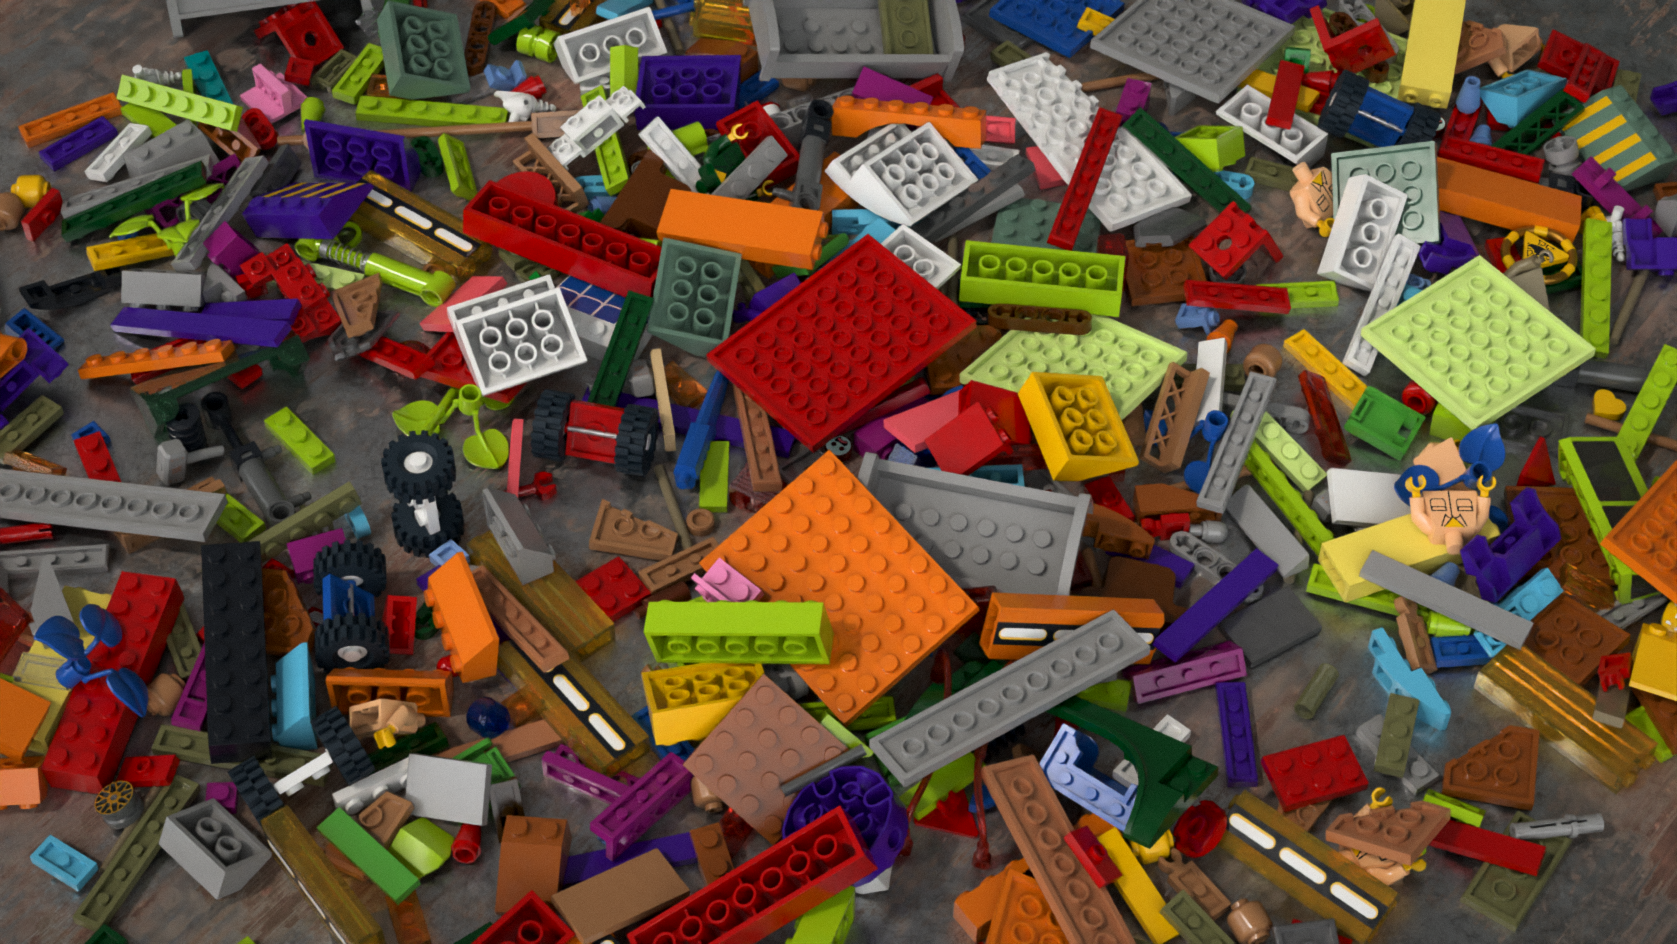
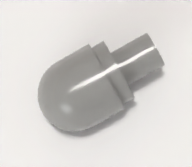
[1189,520,1228,544]

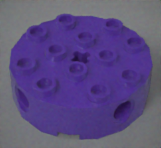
[782,766,909,888]

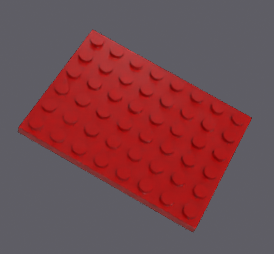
[706,234,977,453]

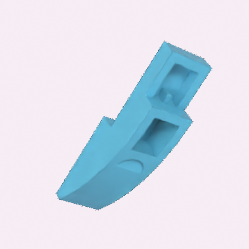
[832,209,928,235]
[1474,568,1564,657]
[1368,627,1451,731]

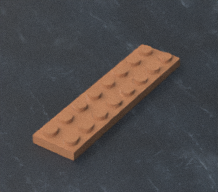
[979,754,1136,944]

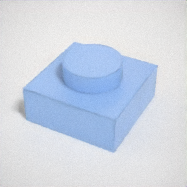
[429,539,470,566]

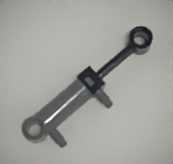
[201,392,312,528]

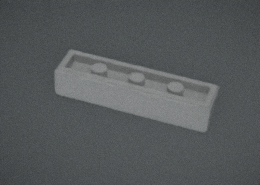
[1225,484,1309,579]

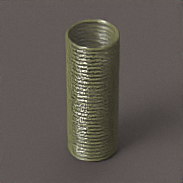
[1294,663,1339,719]

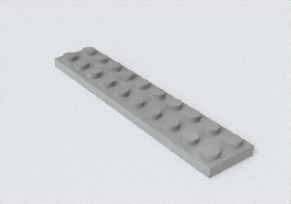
[0,469,228,542]
[869,609,1150,788]

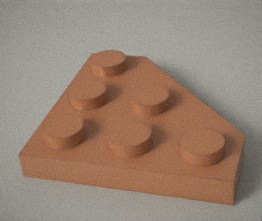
[1454,20,1507,75]
[1326,801,1451,866]

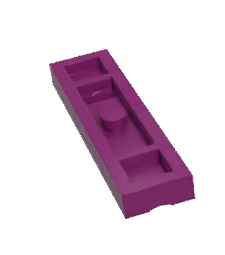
[1572,156,1663,239]
[171,642,207,731]

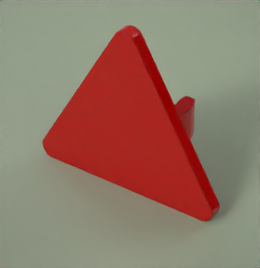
[914,789,979,839]

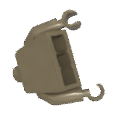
[1503,249,1563,319]

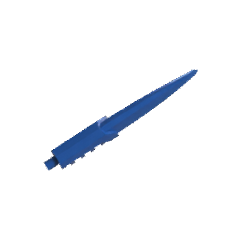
[673,370,729,489]

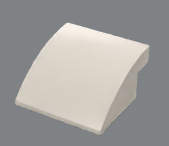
[825,122,978,227]
[447,274,587,396]

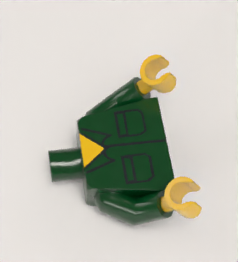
[696,124,774,201]

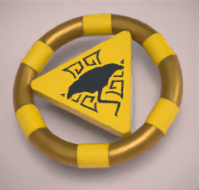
[1501,225,1578,285]

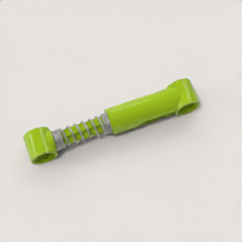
[295,239,456,308]

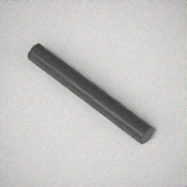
[780,744,867,797]

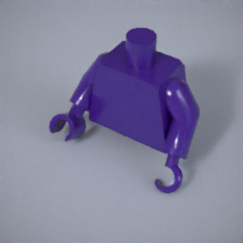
[732,272,802,323]

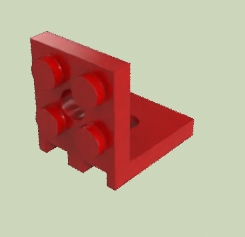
[254,1,344,67]
[1310,5,1396,74]
[1188,201,1284,281]

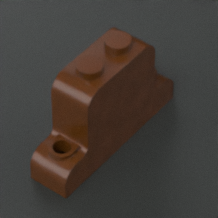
[600,149,691,240]
[1080,556,1188,636]

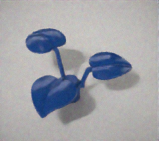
[1143,409,1229,494]
[1394,424,1508,535]
[33,604,148,718]

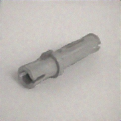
[1509,813,1604,841]

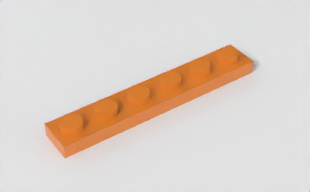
[78,339,235,379]

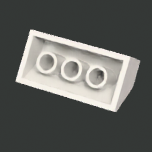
[554,7,667,84]
[1216,85,1328,168]
[1317,174,1408,291]

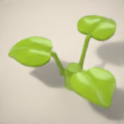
[109,183,224,257]
[392,384,515,469]

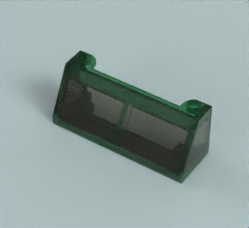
[130,330,310,439]

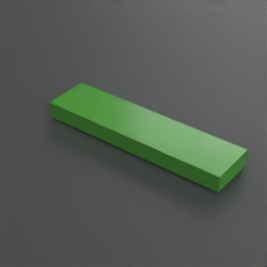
[316,807,421,905]

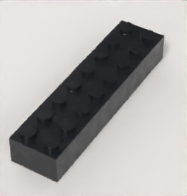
[201,541,272,764]

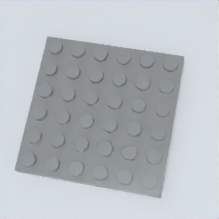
[1090,0,1295,104]

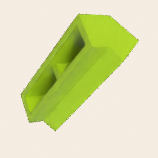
[610,45,638,97]

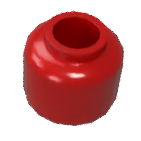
[1402,379,1438,415]

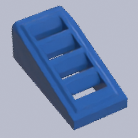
[5,308,64,350]

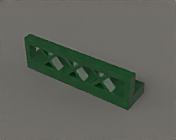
[1491,88,1585,155]

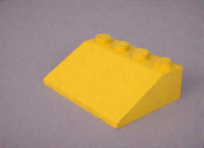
[1018,372,1139,481]
[1628,623,1677,701]
[641,663,765,746]

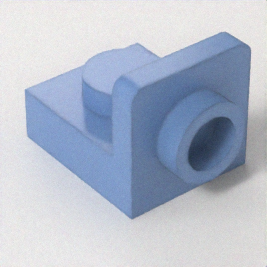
[484,60,527,92]
[1175,303,1220,336]

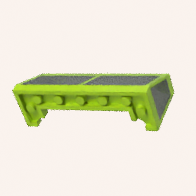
[1558,437,1661,605]

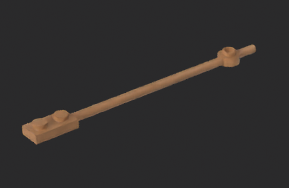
[277,110,580,150]

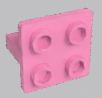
[240,64,308,124]
[691,558,764,602]

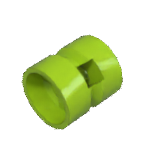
[516,25,561,63]

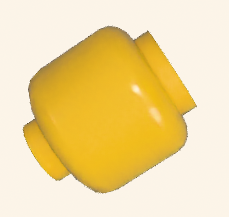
[11,175,51,208]
[1126,829,1174,865]

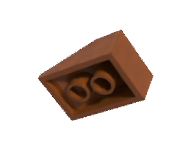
[495,815,572,915]

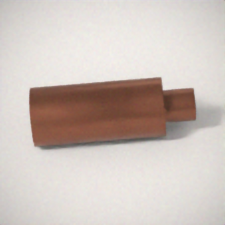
[634,581,692,619]

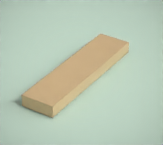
[650,348,676,452]

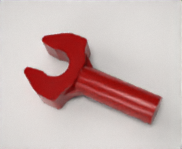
[503,472,557,500]

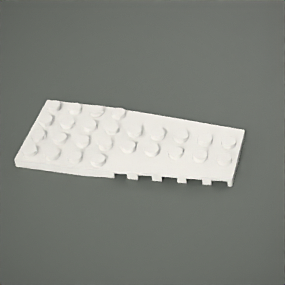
[987,52,1192,232]

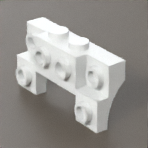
[547,86,646,171]

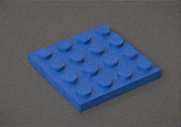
[989,0,1125,58]

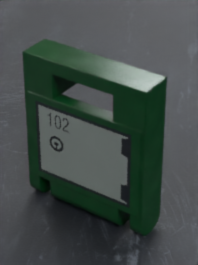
[488,0,555,45]

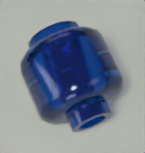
[466,697,510,739]

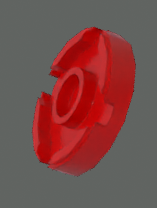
[1173,800,1227,858]

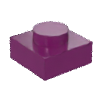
[205,782,239,814]

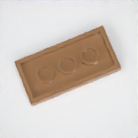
[551,848,690,944]

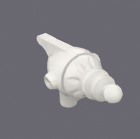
[132,65,182,86]
[494,91,556,122]
[1604,206,1626,262]

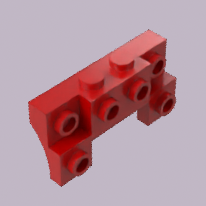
[239,243,342,347]

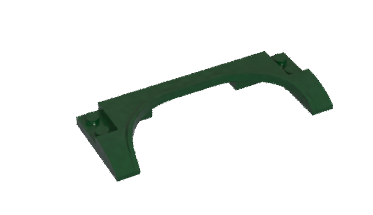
[904,658,1218,849]

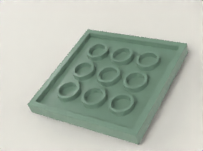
[1331,141,1441,246]
[991,198,1102,253]

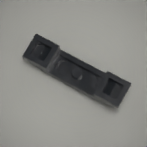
[19,265,127,310]

